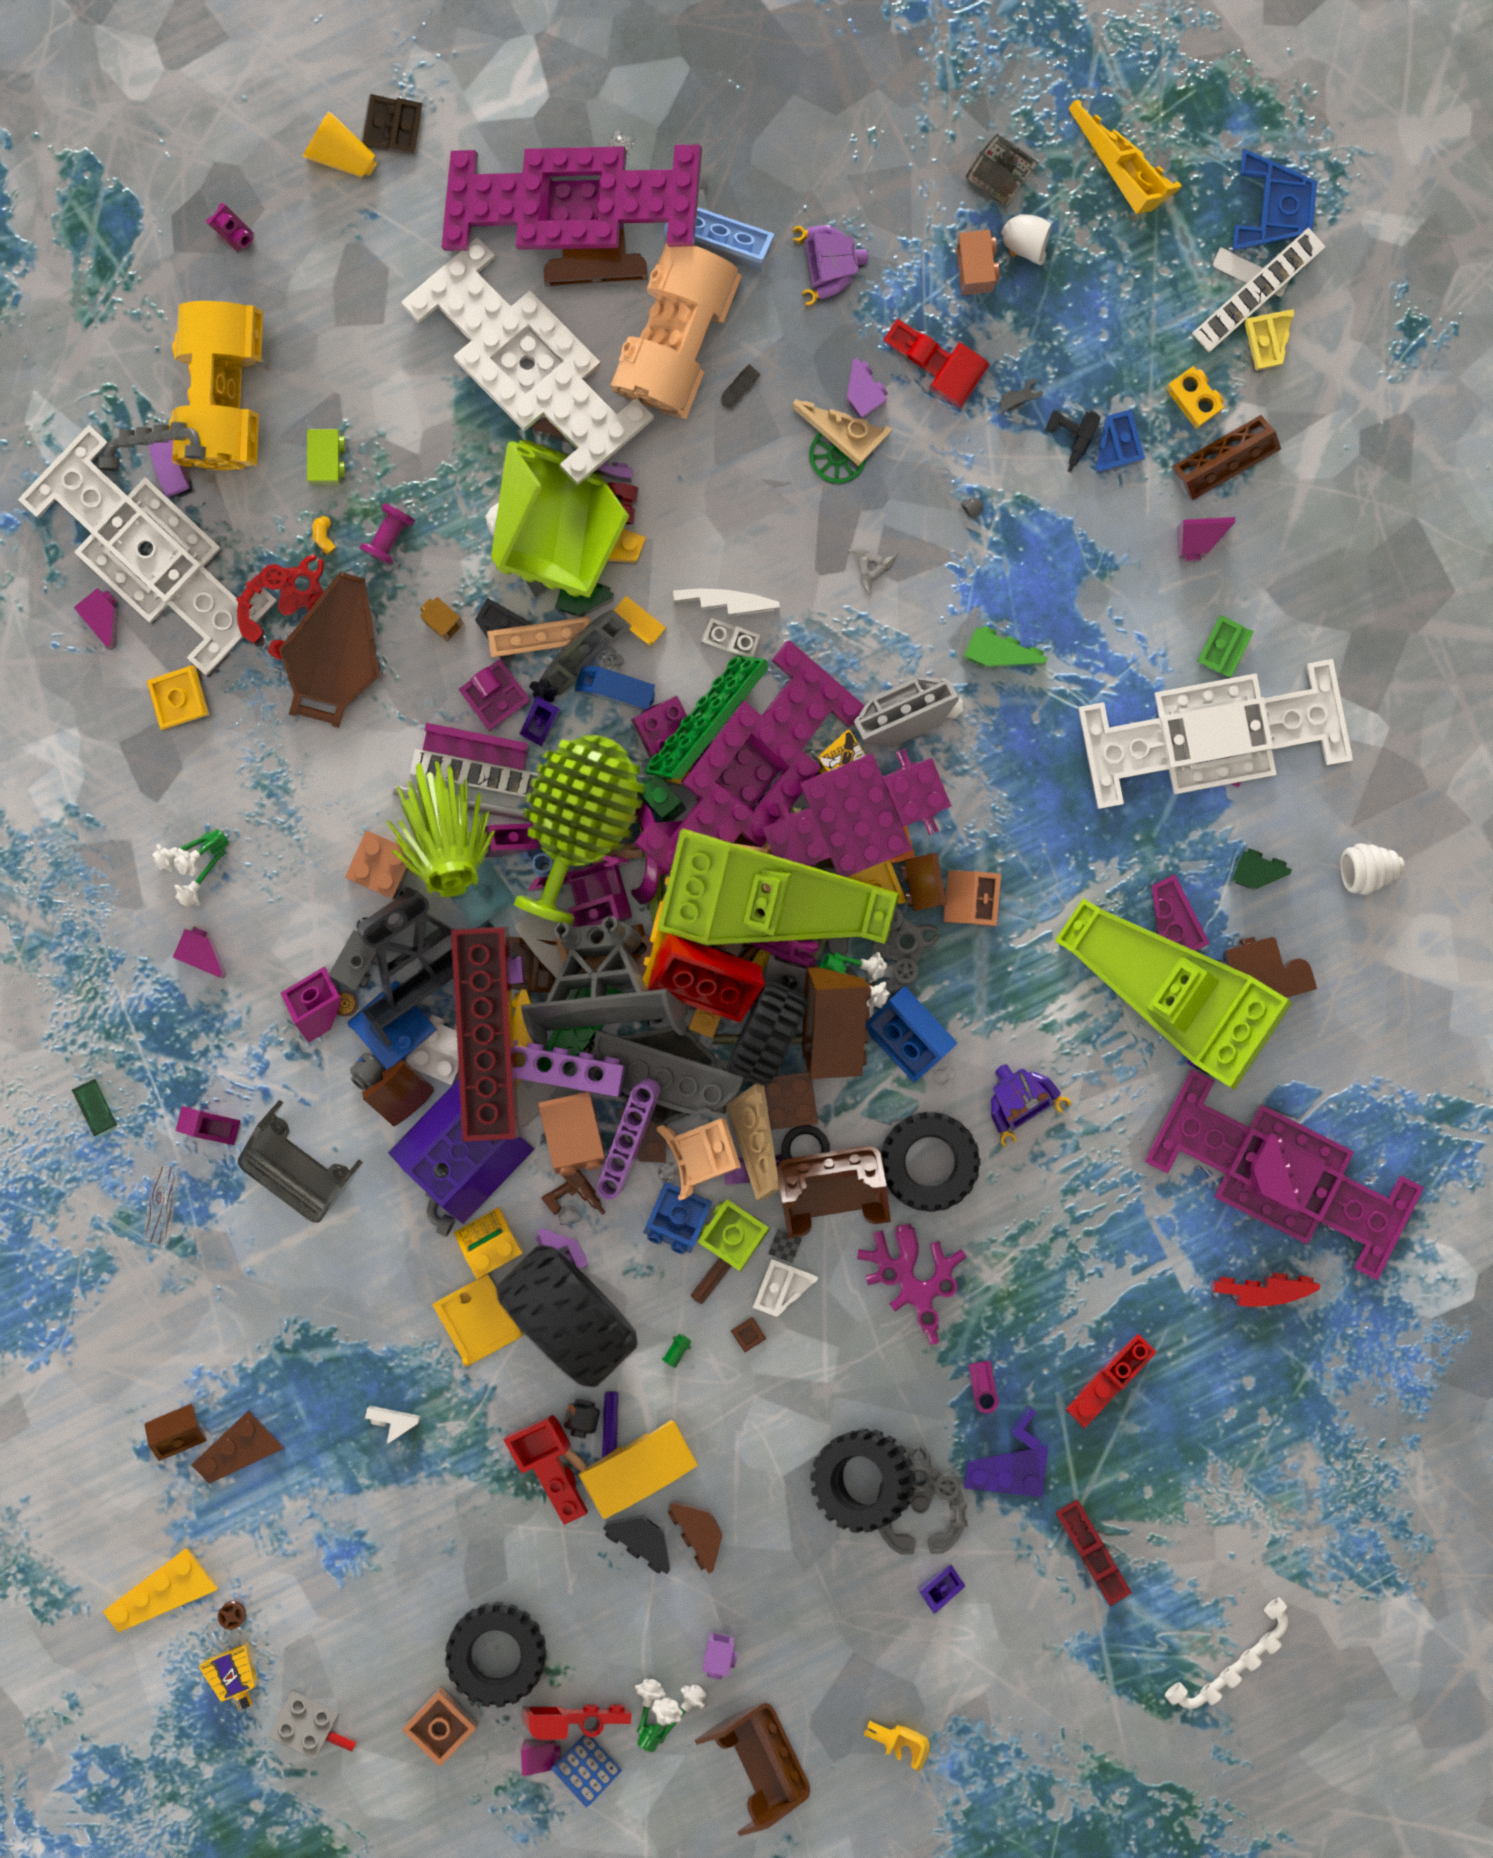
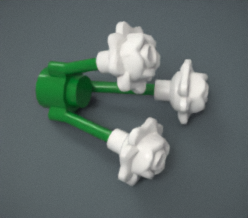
[152,829,229,908]
[819,952,890,1017]
[635,1679,707,1752]

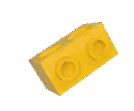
[1166,366,1224,430]

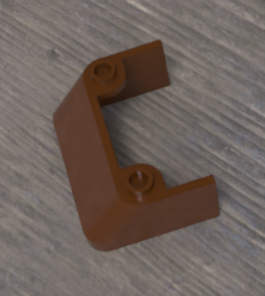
[694,1703,810,1837]

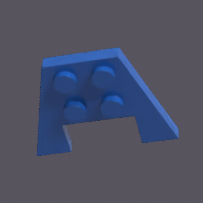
[1232,148,1318,252]

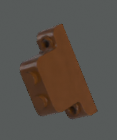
[543,229,648,287]

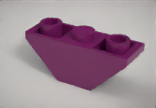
[1250,1133,1302,1211]

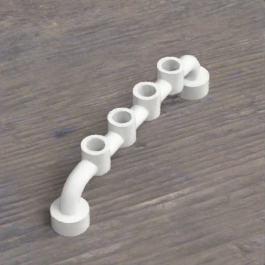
[1165,1597,1288,1709]

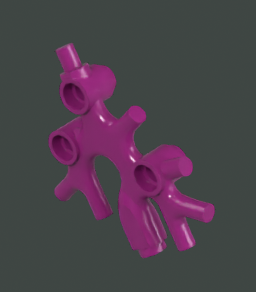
[857,1223,967,1345]

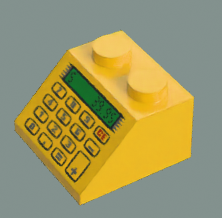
[454,1207,524,1279]

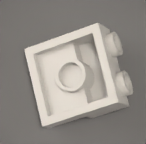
[405,1014,459,1085]

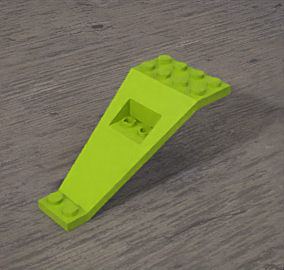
[1055,898,1293,1090]

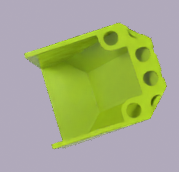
[491,439,629,598]

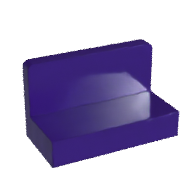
[1010,1405,1040,1451]

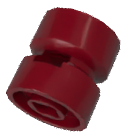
[607,482,639,525]

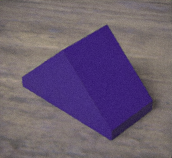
[519,696,562,747]
[917,1565,965,1614]

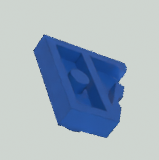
[1095,409,1145,473]

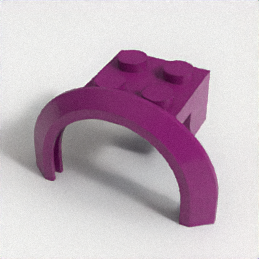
[631,801,683,905]
[528,855,633,928]

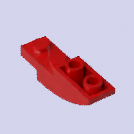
[1211,1272,1320,1307]
[1065,1334,1157,1428]

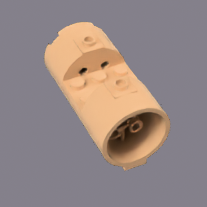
[610,243,742,419]

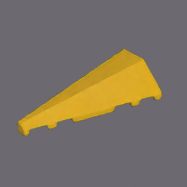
[1068,100,1182,215]

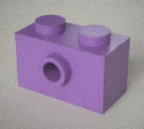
[702,1632,738,1679]

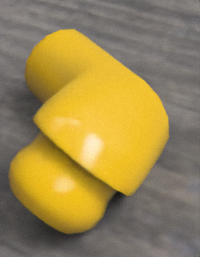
[312,516,337,556]

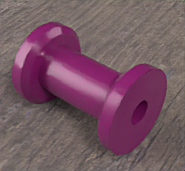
[359,503,416,566]

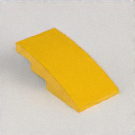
[578,1420,698,1519]

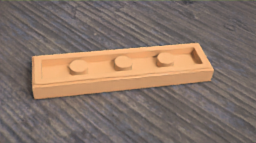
[487,616,591,657]

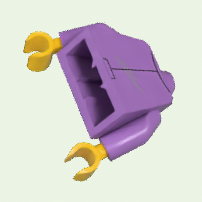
[792,225,868,306]

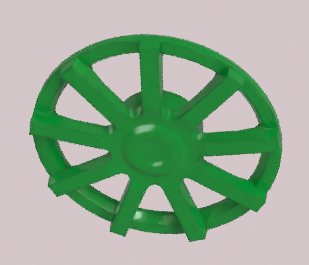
[809,432,867,484]

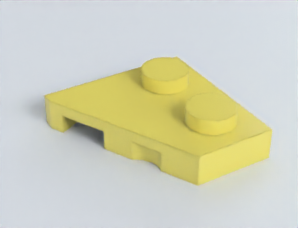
[1244,309,1294,371]

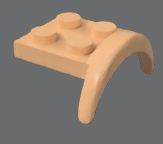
[656,1118,741,1200]

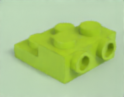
[697,1199,770,1272]

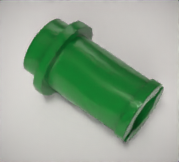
[662,1333,692,1368]

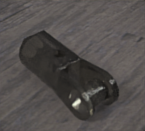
[721,364,761,407]

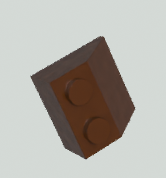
[900,852,947,912]

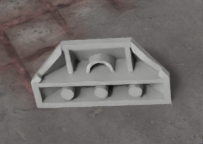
[854,677,959,747]

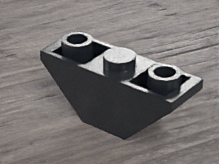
[603,1515,671,1574]

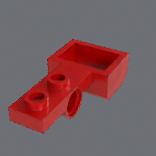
[883,318,990,409]
[503,1415,588,1525]
[522,1704,632,1740]

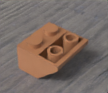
[943,870,1001,927]

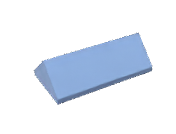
[664,207,774,272]

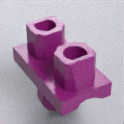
[205,202,254,252]

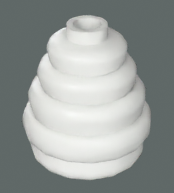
[1340,843,1404,895]

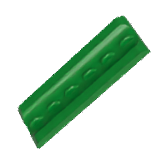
[644,655,768,779]

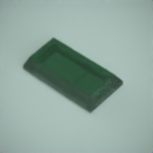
[72,1079,117,1136]

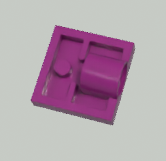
[458,659,531,731]
[631,695,687,759]

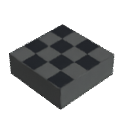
[768,1230,802,1263]

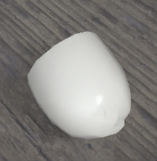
[1001,214,1052,265]

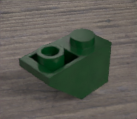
[555,583,615,617]
[1229,848,1292,890]

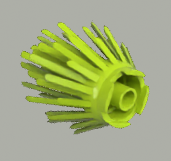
[386,761,495,897]

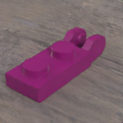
[748,939,819,967]

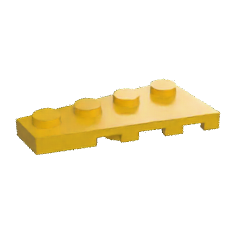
[103,1547,219,1633]

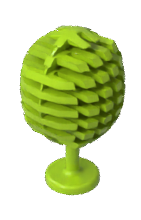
[513,735,646,926]

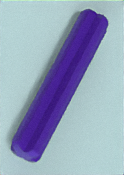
[602,1391,619,1458]

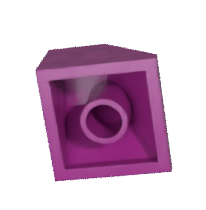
[1177,517,1236,562]
[280,966,341,1043]

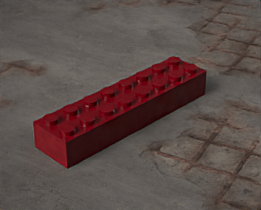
[451,927,519,1142]

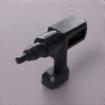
[1045,410,1101,473]

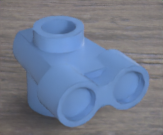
[523,842,554,877]

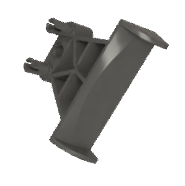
[521,916,686,1050]

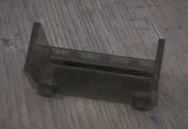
[238,1099,363,1223]

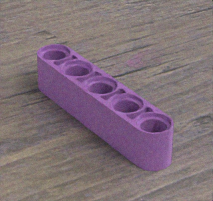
[597,1078,661,1200]

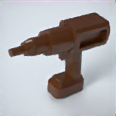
[541,1169,606,1215]

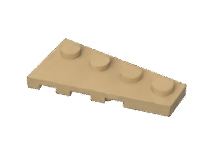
[726,1083,780,1200]

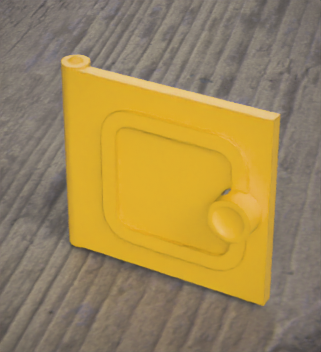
[432,1273,523,1367]

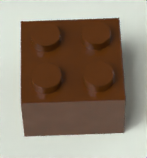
[764,1072,818,1130]

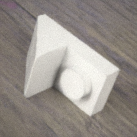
[365,1406,421,1444]

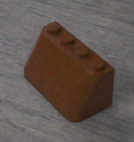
[801,967,871,1079]

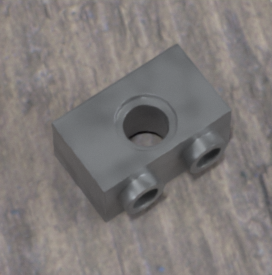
[763,954,820,995]

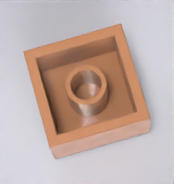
[956,230,1000,295]
[345,830,412,900]
[402,1687,478,1767]

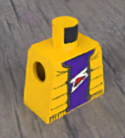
[199,1642,258,1710]

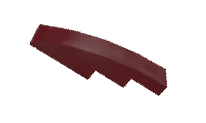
[1055,1499,1132,1607]

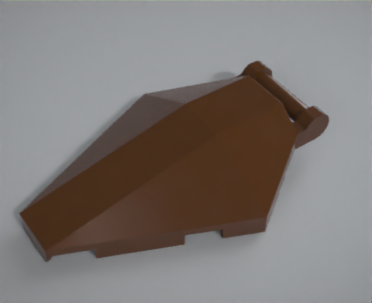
[279,572,380,728]

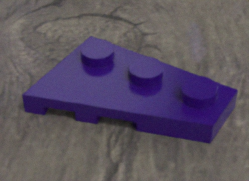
[964,1444,1048,1497]

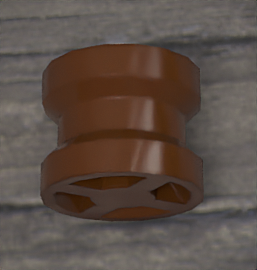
[217,1601,246,1630]

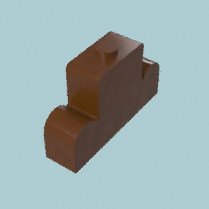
[1223,937,1317,998]

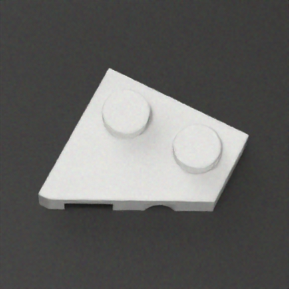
[753,1258,818,1317]

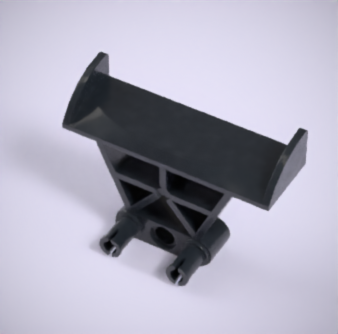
[357,887,517,1047]

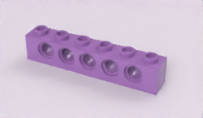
[514,1040,626,1097]

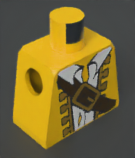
[814,729,866,777]

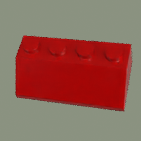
[647,933,765,1023]

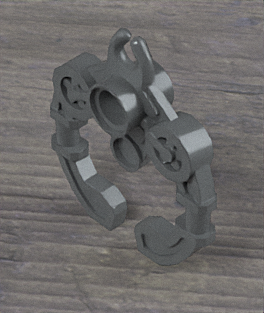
[829,907,940,995]
[876,1446,968,1555]

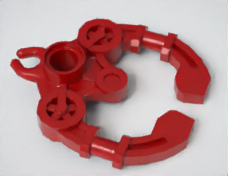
[236,554,324,659]

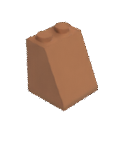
[538,1091,606,1176]

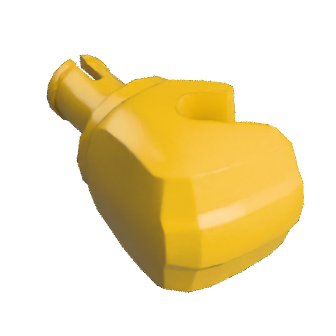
[863,1720,930,1771]

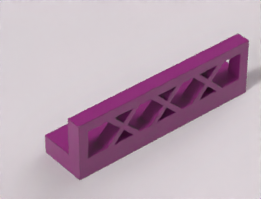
[423,723,530,771]

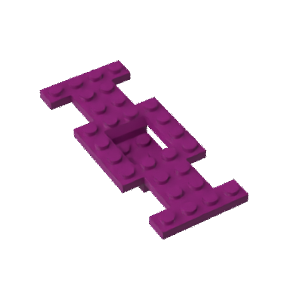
[441,144,702,251]
[634,640,865,874]
[1144,1069,1424,1280]

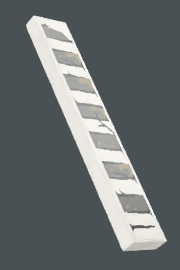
[1192,227,1326,353]
[410,749,539,798]

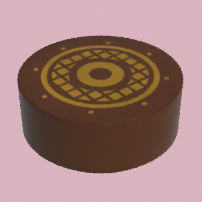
[337,991,359,1017]

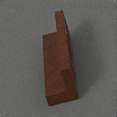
[1172,415,1281,501]

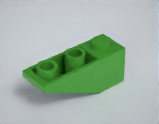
[963,626,1048,669]

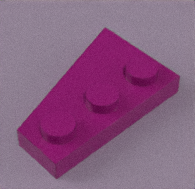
[1151,874,1210,951]

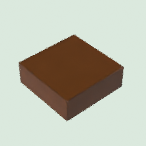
[731,1316,767,1353]

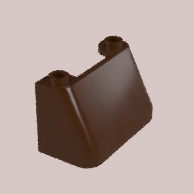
[777,1146,891,1239]

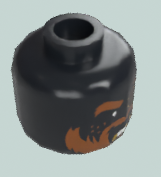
[563,1399,600,1439]

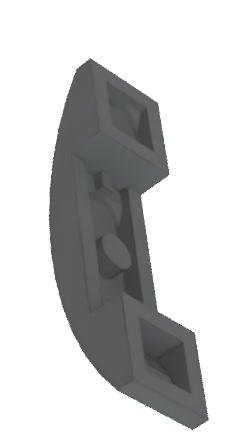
[540,609,631,696]

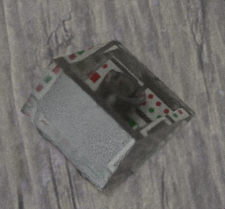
[965,133,1039,206]

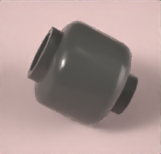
[350,1053,386,1091]

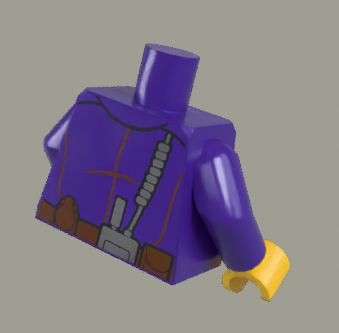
[991,1064,1071,1147]

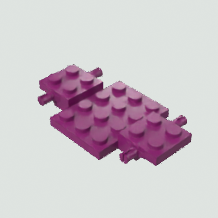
[762,749,952,877]

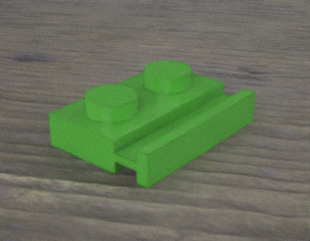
[1197,615,1254,678]

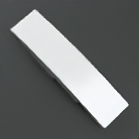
[673,588,780,617]

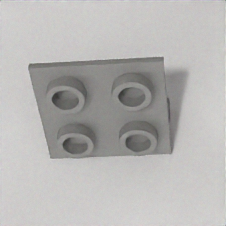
[268,1690,338,1760]

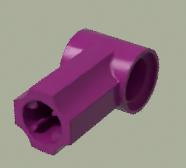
[968,1360,999,1413]

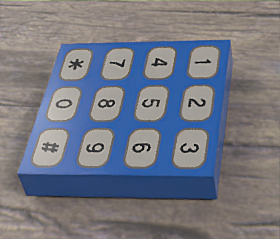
[551,1734,622,1807]

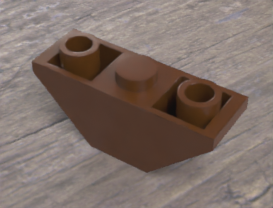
[667,1500,723,1574]

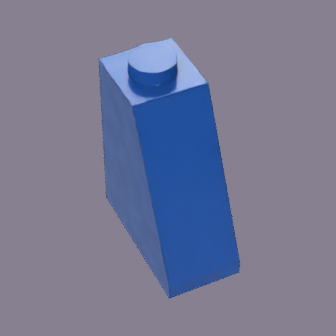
[574,666,655,710]

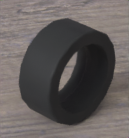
[781,1125,830,1160]

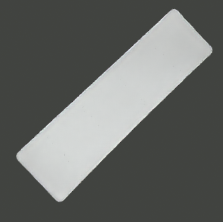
[1213,248,1289,297]

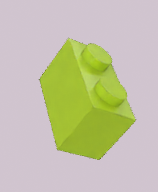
[307,429,346,485]

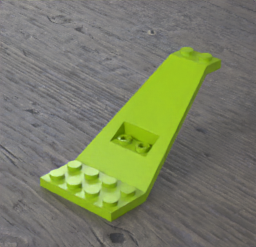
[657,829,899,945]

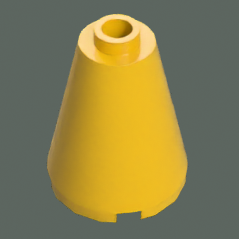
[302,111,377,178]

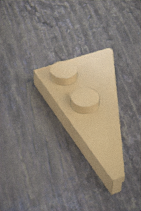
[791,399,892,466]

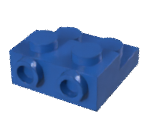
[643,1182,713,1254]

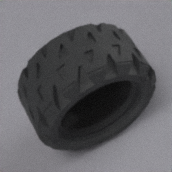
[496,1244,638,1388]

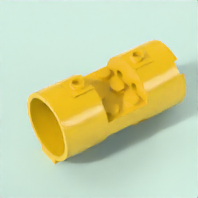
[169,301,263,470]

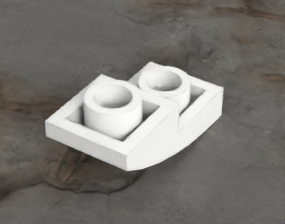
[700,618,760,657]

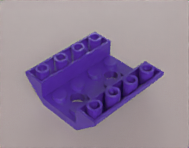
[388,1079,535,1224]

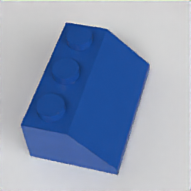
[865,986,957,1083]

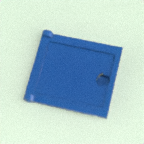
[347,980,437,1070]

